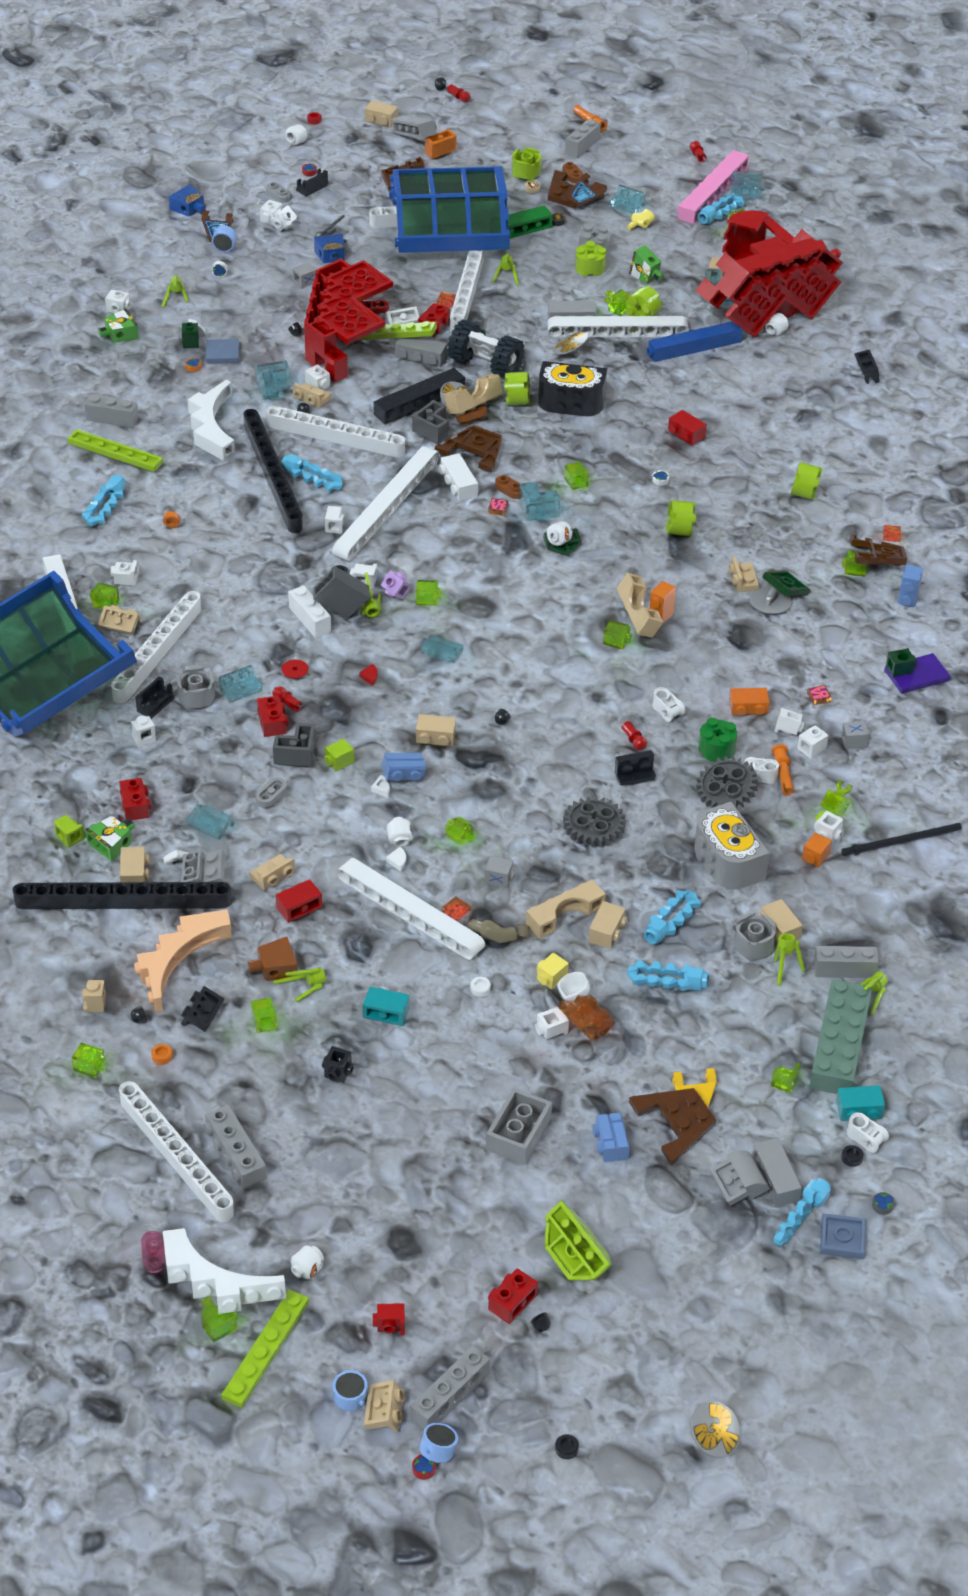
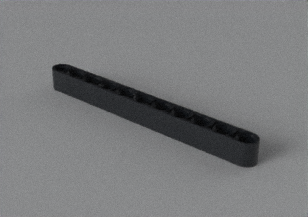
[243,409,303,533]
[12,882,232,909]

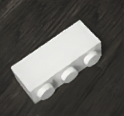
[439,453,478,501]
[288,586,331,638]

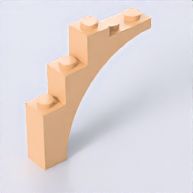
[134,909,232,1012]

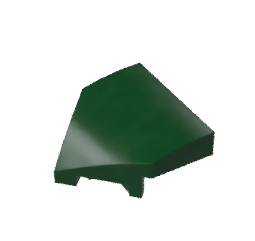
[543,528,581,556]

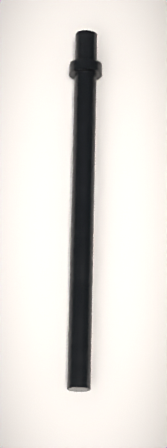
[841,822,962,856]

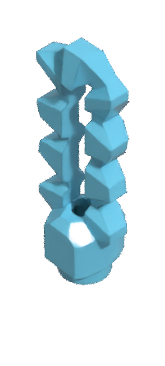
[698,194,745,225]
[281,454,343,493]
[81,475,126,526]
[644,890,701,944]
[627,959,709,992]
[773,1178,831,1247]

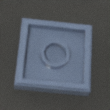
[206,339,239,364]
[820,1213,866,1259]

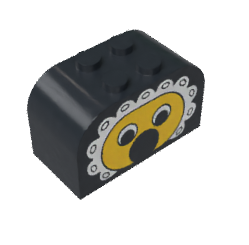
[538,361,607,416]

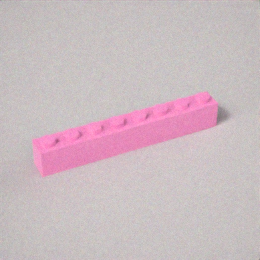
[677,150,749,224]

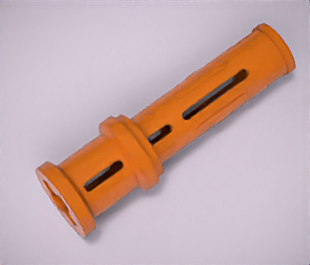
[573,105,607,133]
[771,744,794,796]

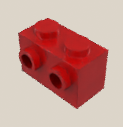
[418,303,450,337]
[668,409,707,446]
[257,695,289,737]
[119,778,152,820]
[275,879,323,923]
[488,1268,538,1324]

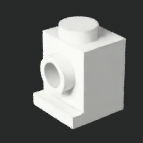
[325,506,345,534]
[111,560,138,585]
[350,564,377,589]
[774,708,804,735]
[131,716,156,747]
[535,1006,569,1039]

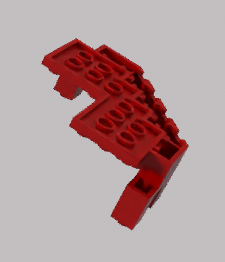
[695,229,844,337]
[304,259,393,383]

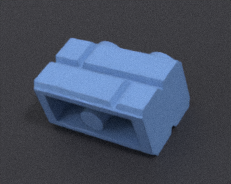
[898,564,923,607]
[382,753,426,781]
[592,1112,630,1162]

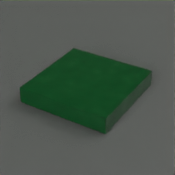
[762,571,810,596]

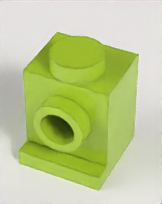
[53,814,84,848]

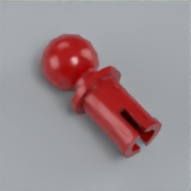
[447,84,471,103]
[689,141,707,162]
[272,686,303,712]
[621,721,648,751]

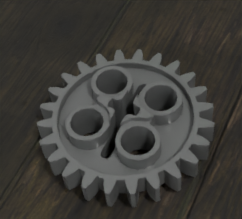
[696,756,759,808]
[563,796,626,847]

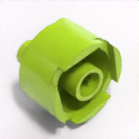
[512,148,542,181]
[575,241,607,276]
[625,286,663,316]
[504,372,531,406]
[790,462,823,500]
[666,500,696,537]

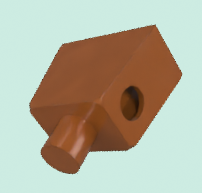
[248,937,298,981]

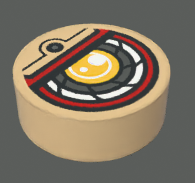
[525,181,540,194]

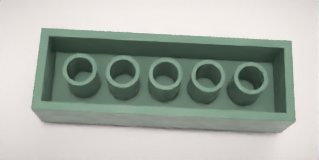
[809,979,873,1094]

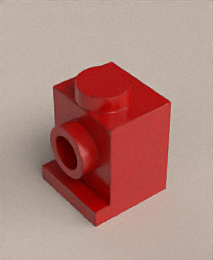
[373,1303,405,1336]

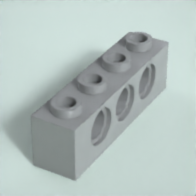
[410,1346,490,1431]

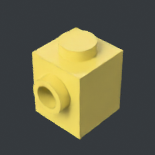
[537,953,569,990]

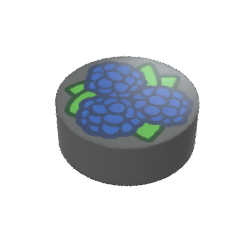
[872,1192,895,1215]

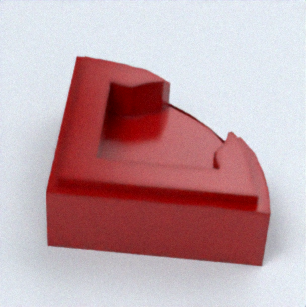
[359,664,378,686]

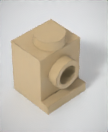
[82,980,106,1012]

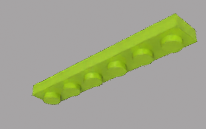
[358,321,437,340]
[67,429,163,472]
[221,1289,309,1408]

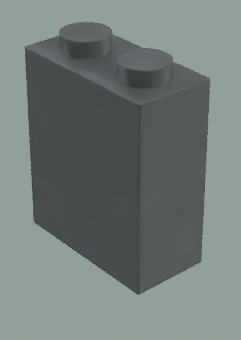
[313,566,370,619]

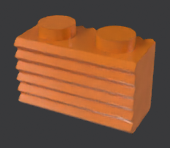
[425,129,457,159]
[650,581,677,623]
[729,688,770,716]

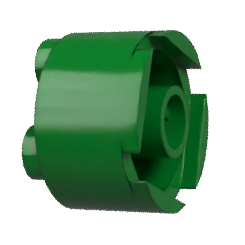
[698,718,737,762]

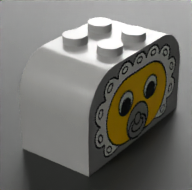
[694,802,769,890]

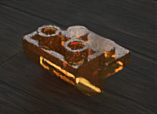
[558,995,616,1040]

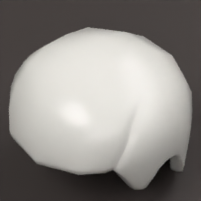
[557,972,590,1003]

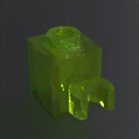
[604,290,631,316]
[820,780,853,817]
[201,1297,238,1343]

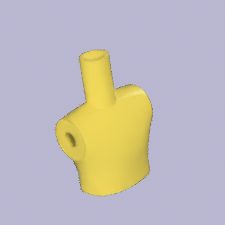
[627,209,655,230]

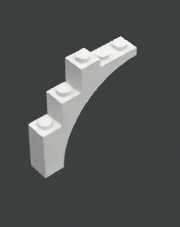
[188,380,235,461]
[163,1228,286,1314]

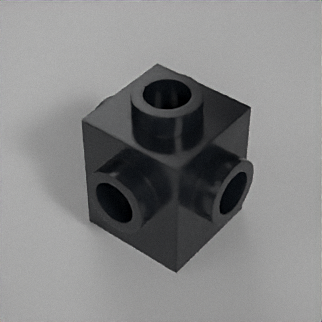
[322,1046,354,1083]

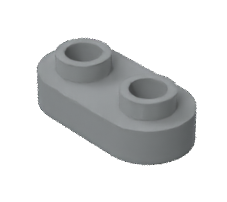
[266,182,291,203]
[256,778,287,808]

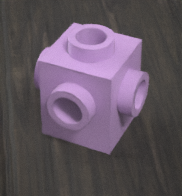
[381,570,413,600]

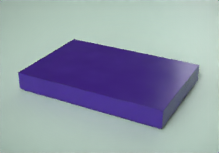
[884,653,950,694]

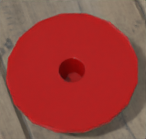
[281,659,309,679]

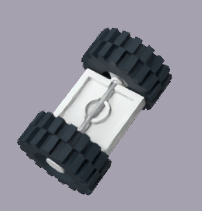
[447,319,525,378]

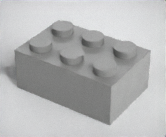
[486,1088,552,1165]

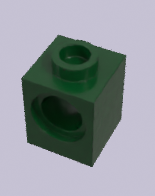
[182,322,199,348]
[886,648,916,677]

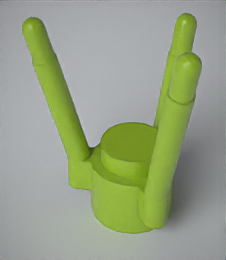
[492,254,519,286]
[162,275,188,308]
[360,572,382,617]
[774,933,805,986]
[273,967,326,1002]
[859,971,888,1015]

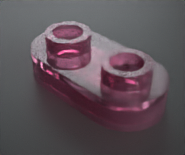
[141,1231,165,1273]

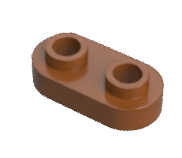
[562,162,583,183]
[456,406,488,425]
[495,475,525,499]

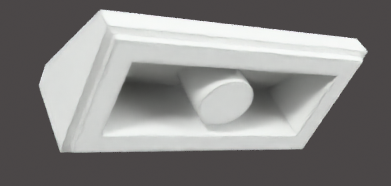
[385,306,419,324]

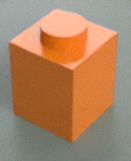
[802,832,832,867]

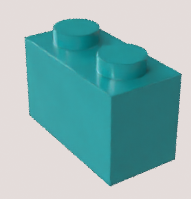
[363,986,410,1026]
[836,1085,885,1121]

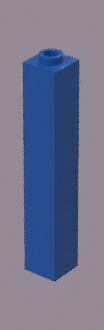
[647,321,743,362]

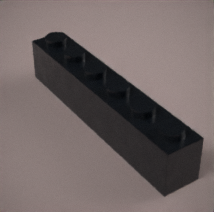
[373,368,465,424]

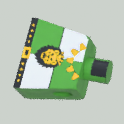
[629,245,664,283]
[98,309,139,342]
[85,817,135,862]

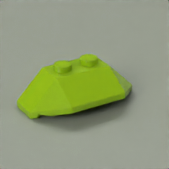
[545,1200,612,1281]

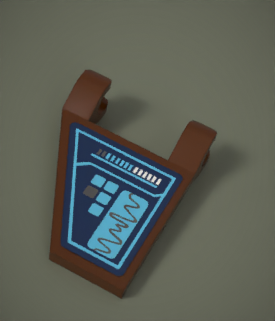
[568,173,607,207]
[201,210,233,242]

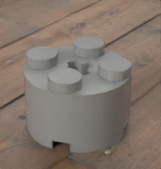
[579,225,610,255]
[177,667,215,710]
[734,913,776,961]

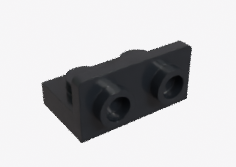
[614,750,656,786]
[180,986,225,1032]

